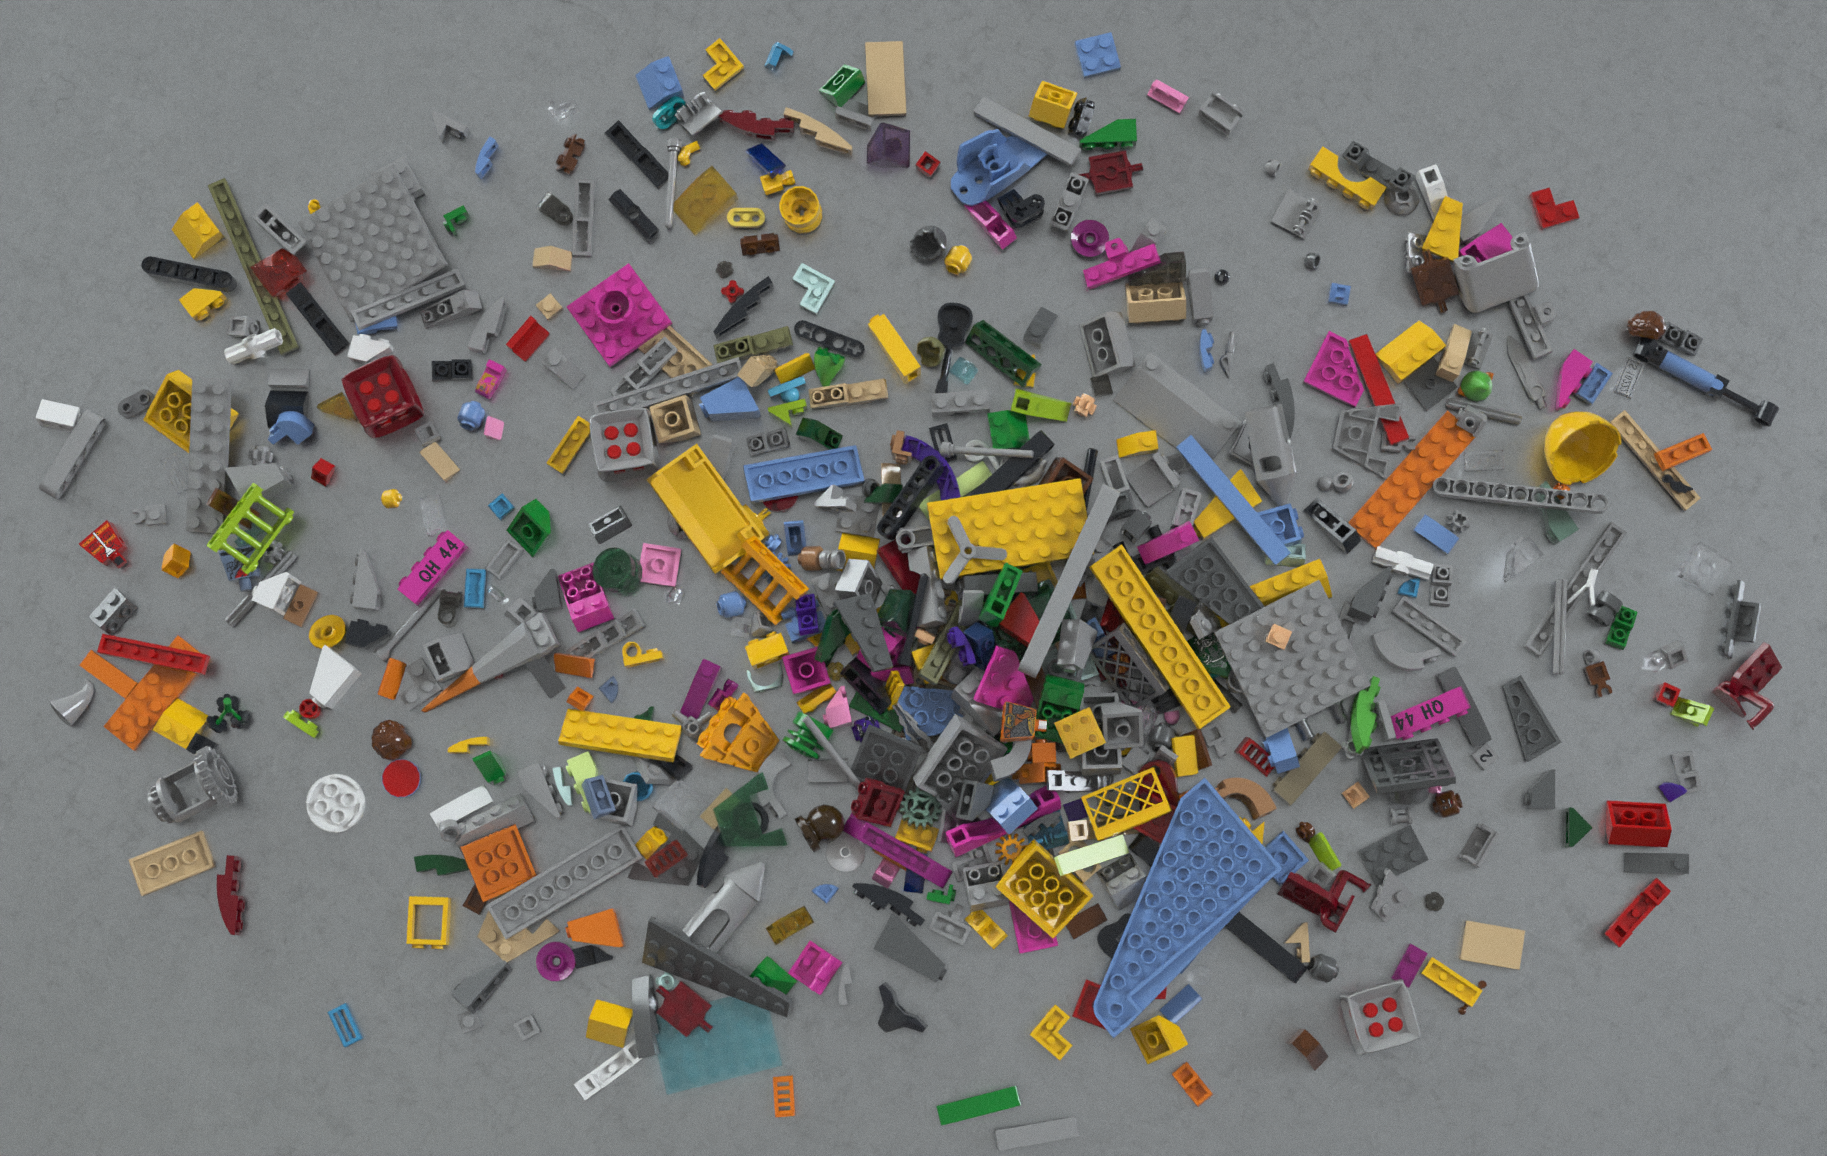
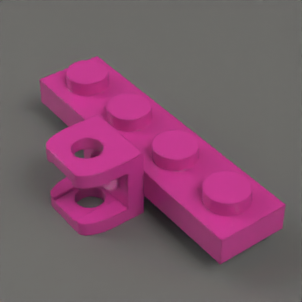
[1083,238,1161,289]

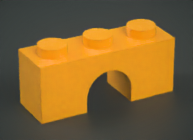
[696,696,748,751]

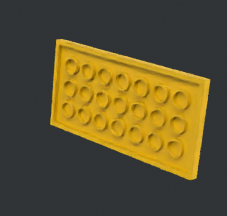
[927,478,1094,580]

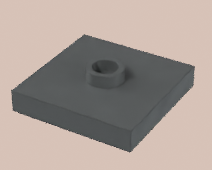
[1403,357,1457,411]

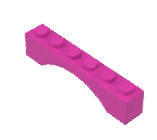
[946,785,1061,858]

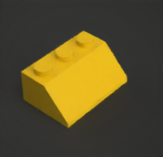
[1376,320,1446,385]

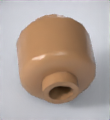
[798,546,823,571]

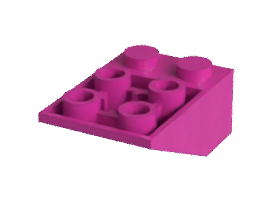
[1458,223,1513,263]
[558,562,614,632]

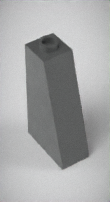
[955,572,1038,601]
[874,914,947,982]

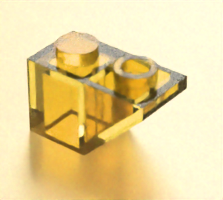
[766,906,814,945]

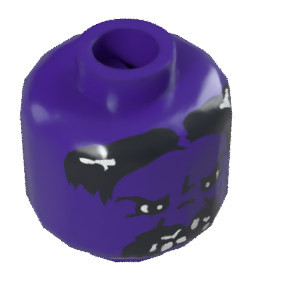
[851,716,880,743]

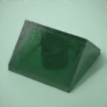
[878,589,916,638]

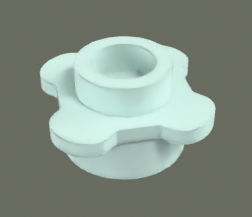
[655,972,679,992]

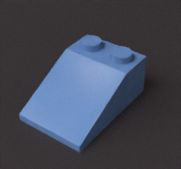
[985,777,1038,835]

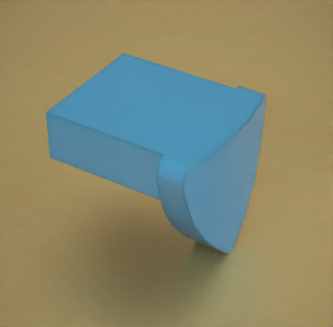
[764,42,794,70]

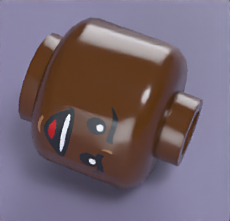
[1432,790,1463,818]

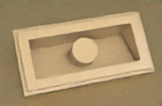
[419,442,460,482]

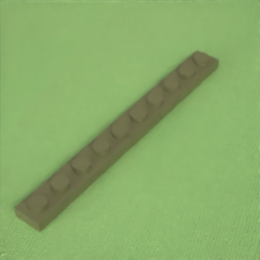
[207,178,299,356]

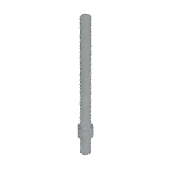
[802,716,861,795]

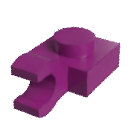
[708,678,738,711]

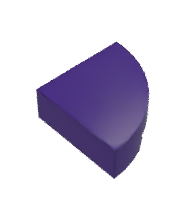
[1658,782,1687,802]

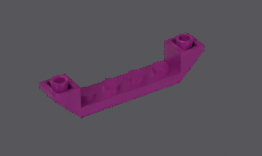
[843,813,953,888]

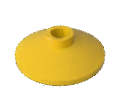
[309,615,346,649]

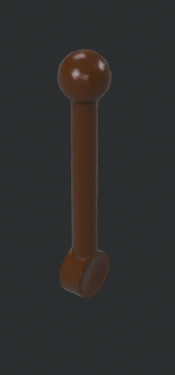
[1458,981,1487,1015]

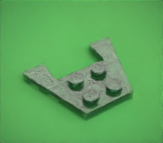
[713,772,787,847]

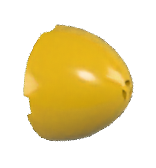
[1544,411,1622,485]

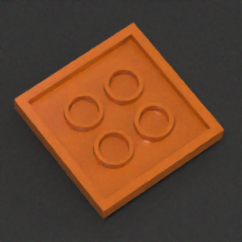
[460,824,537,902]

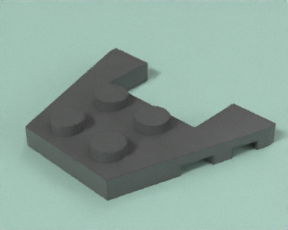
[627,808,704,886]

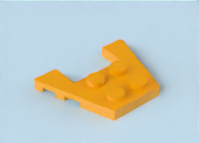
[700,692,779,772]

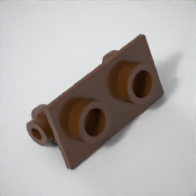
[556,134,585,175]
[740,233,780,256]

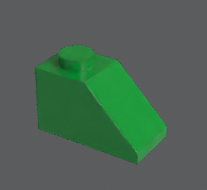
[750,956,797,995]

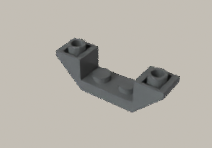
[1342,141,1416,192]

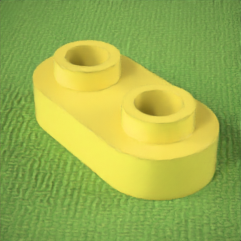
[727,208,765,228]

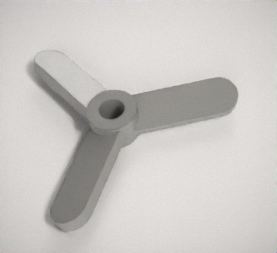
[943,516,1007,585]

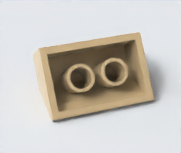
[1125,279,1186,324]

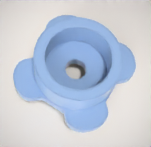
[765,534,782,552]

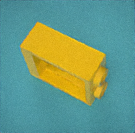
[406,896,451,949]

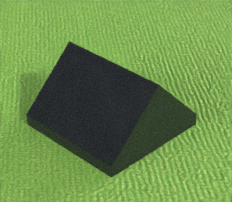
[265,390,309,429]

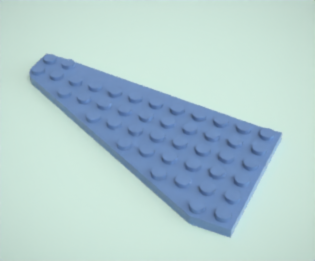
[1093,778,1283,1038]

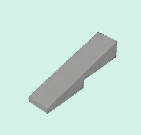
[572,179,596,256]

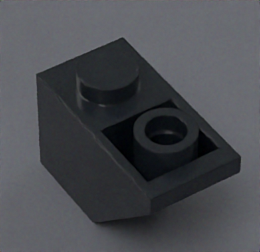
[345,619,392,650]

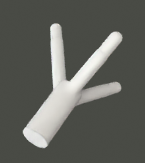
[1567,569,1598,607]

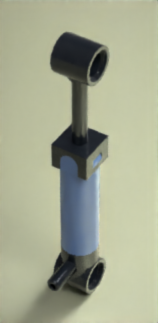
[1633,337,1779,427]

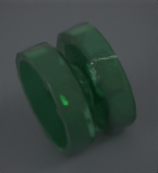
[593,547,643,595]

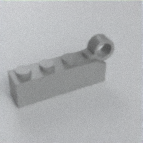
[439,794,534,855]

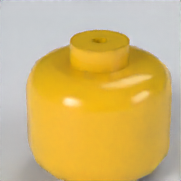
[381,489,402,509]

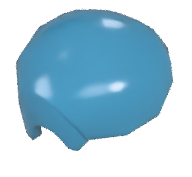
[622,771,653,801]

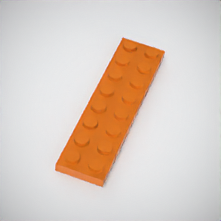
[1348,410,1475,550]

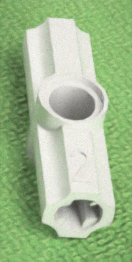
[224,328,283,365]
[1372,546,1433,580]

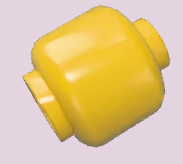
[944,245,972,274]

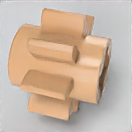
[1072,394,1097,417]

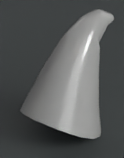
[49,679,94,726]

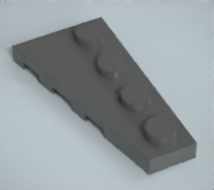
[833,593,893,673]
[1503,675,1562,762]

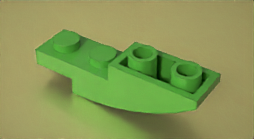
[1351,676,1381,754]

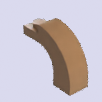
[1214,778,1277,820]

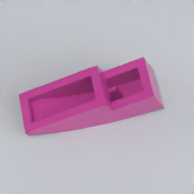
[964,201,1017,250]

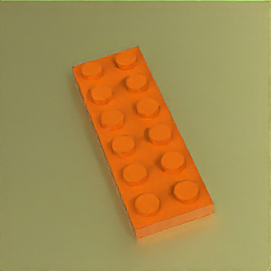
[103,635,201,751]

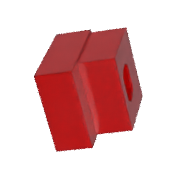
[915,151,941,177]
[311,458,335,487]
[1656,682,1681,708]

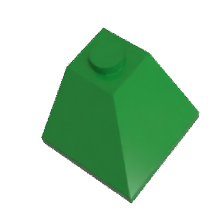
[506,499,551,557]

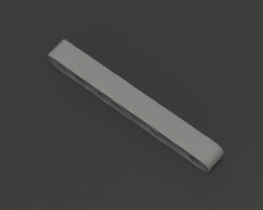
[1433,477,1609,514]

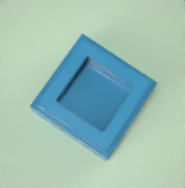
[488,493,515,521]

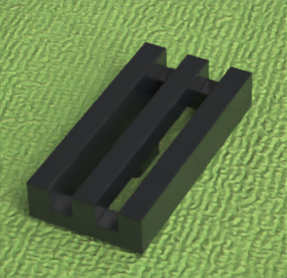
[929,423,958,463]

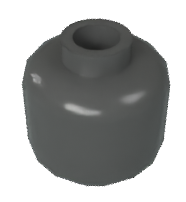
[1149,722,1176,752]
[1308,954,1339,983]

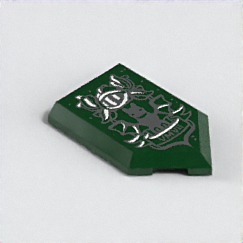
[1187,632,1231,678]

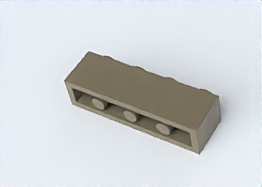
[1272,731,1341,806]

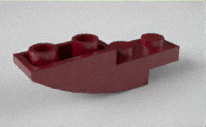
[718,110,795,141]
[216,855,245,935]

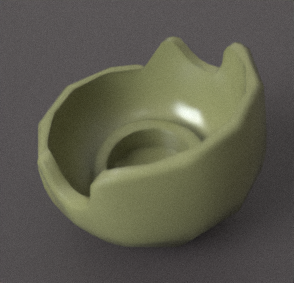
[916,336,945,367]

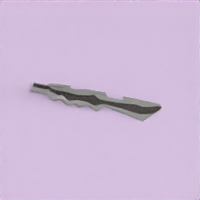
[892,702,934,754]

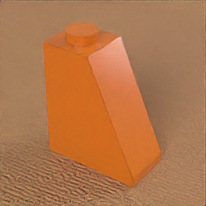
[565,908,625,948]

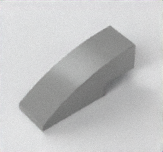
[467,297,507,354]
[1100,455,1136,520]

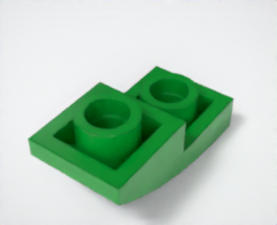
[1605,606,1638,650]

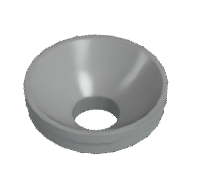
[1384,184,1419,216]

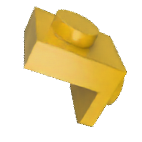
[635,826,668,860]

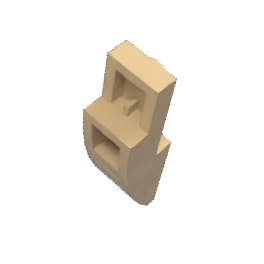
[808,378,888,409]

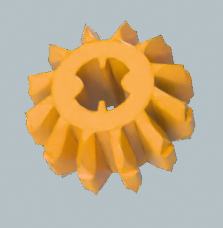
[995,833,1027,865]

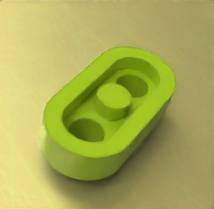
[283,709,319,738]

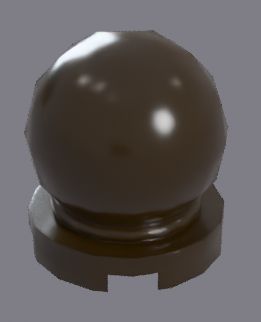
[795,804,845,853]

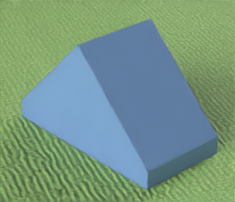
[784,520,806,555]

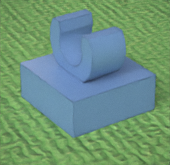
[1328,283,1351,306]

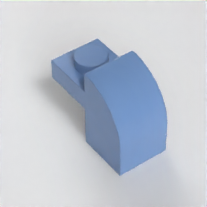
[268,411,314,445]

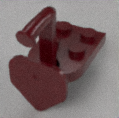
[1712,642,1782,730]
[1277,870,1371,933]

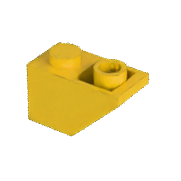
[179,288,227,321]

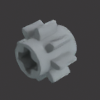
[248,445,273,465]
[1447,509,1471,533]
[262,541,286,565]

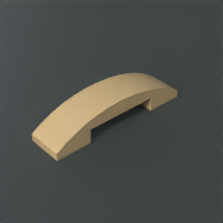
[1067,814,1140,842]

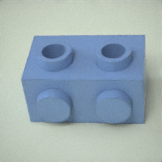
[1263,728,1300,774]

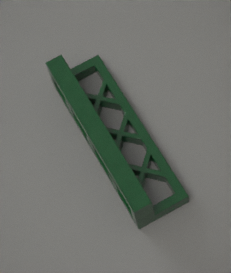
[965,320,1042,387]

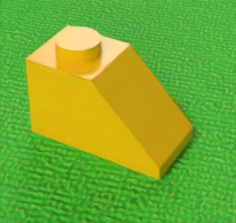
[1116,430,1159,458]

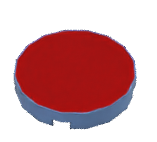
[382,759,421,798]

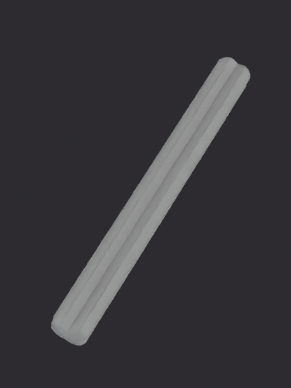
[225,550,297,627]
[1553,579,1567,675]

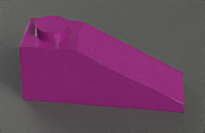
[680,658,722,720]

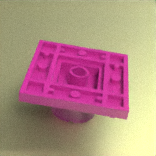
[566,263,672,367]

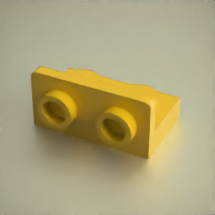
[895,819,939,854]

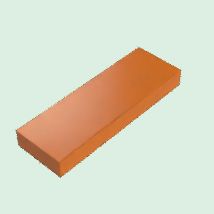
[1654,433,1712,472]
[79,650,138,699]

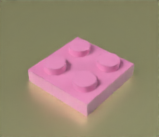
[637,543,682,588]

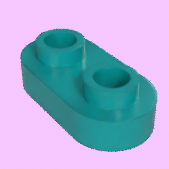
[652,96,687,129]

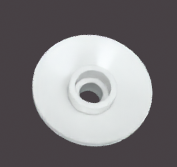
[826,833,865,872]

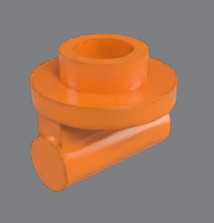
[1112,653,1131,674]

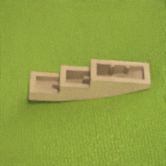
[784,107,853,155]

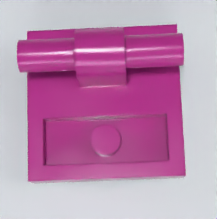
[788,941,843,995]

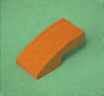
[1172,1062,1213,1107]

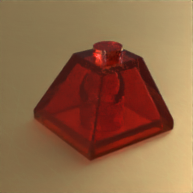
[251,248,307,298]

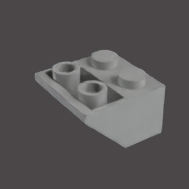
[422,632,475,683]
[1096,853,1147,911]
[963,861,1009,912]

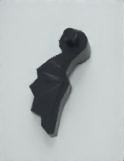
[1661,474,1693,494]

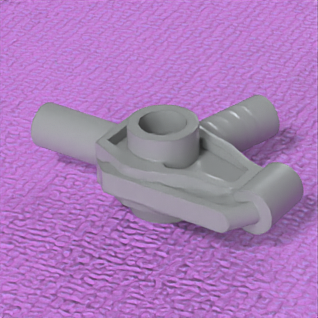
[671,709,712,746]

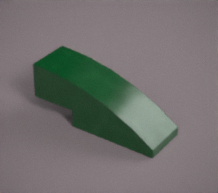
[414,855,469,876]

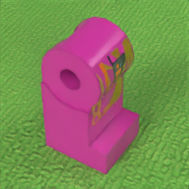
[475,359,507,399]

